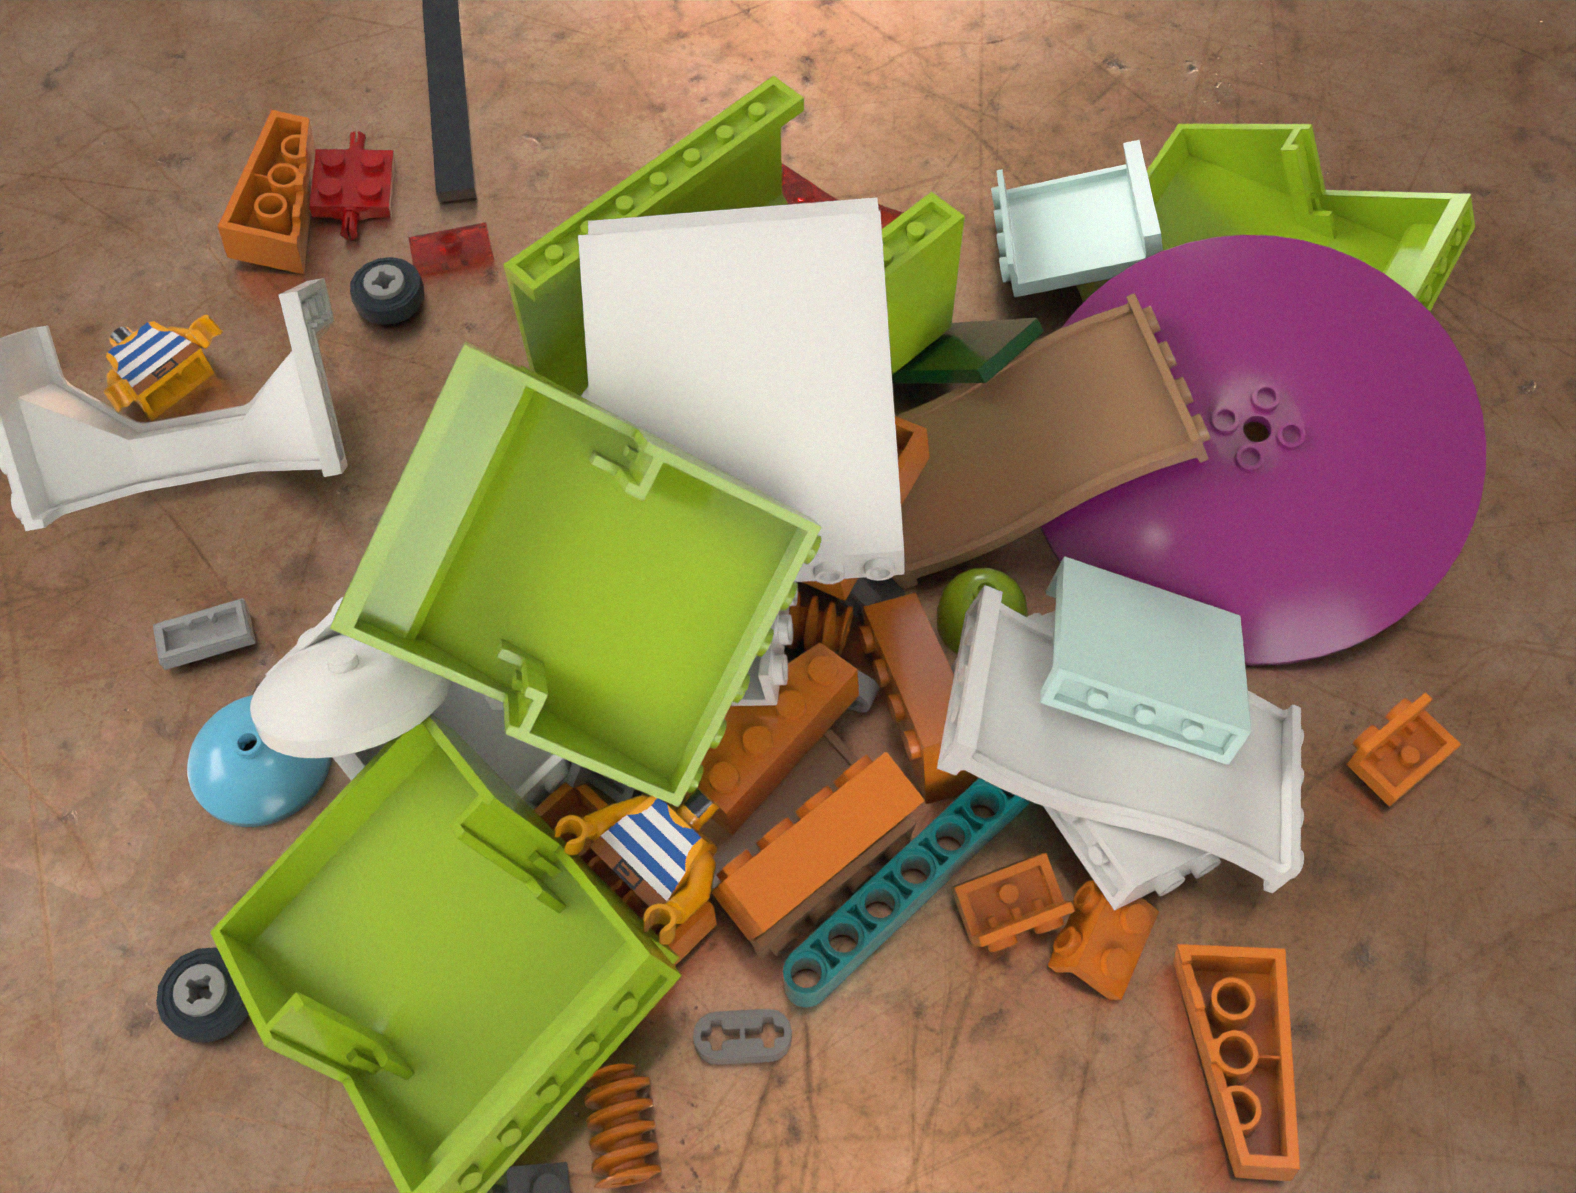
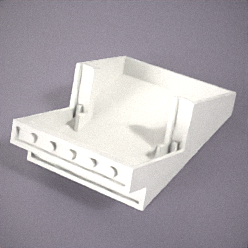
[578,197,905,584]

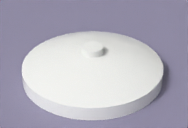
[250,634,452,758]

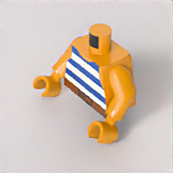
[103,315,223,421]
[554,787,720,945]

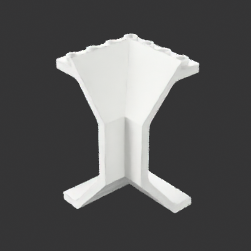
[0,278,348,531]

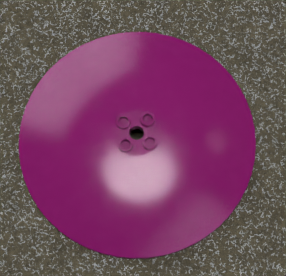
[1040,235,1486,666]

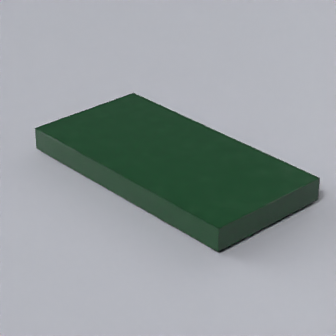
[892,318,1044,383]

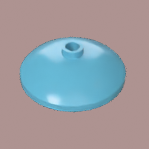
[187,695,332,827]

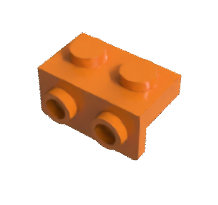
[1346,692,1461,807]
[950,853,1075,952]
[1048,880,1159,1000]

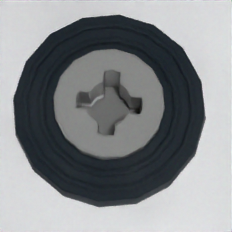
[350,257,424,325]
[156,947,248,1043]

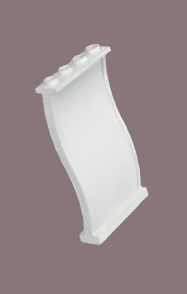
[937,585,1304,893]

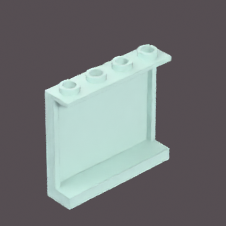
[991,140,1163,297]
[1040,556,1252,765]

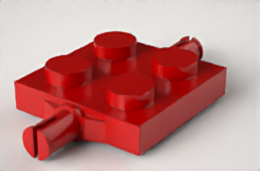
[309,131,395,240]

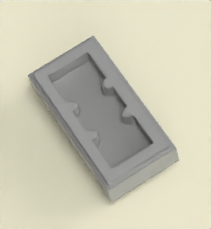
[153,598,256,670]

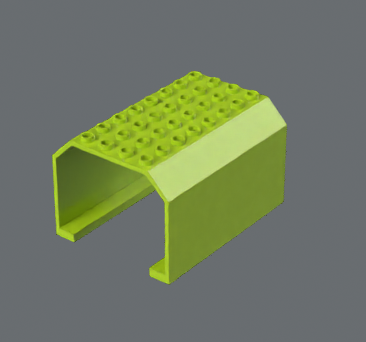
[503,76,965,396]

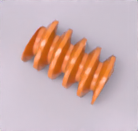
[787,591,853,655]
[584,1064,662,1189]

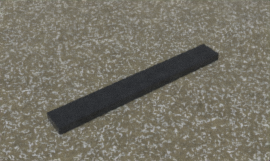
[422,0,477,202]

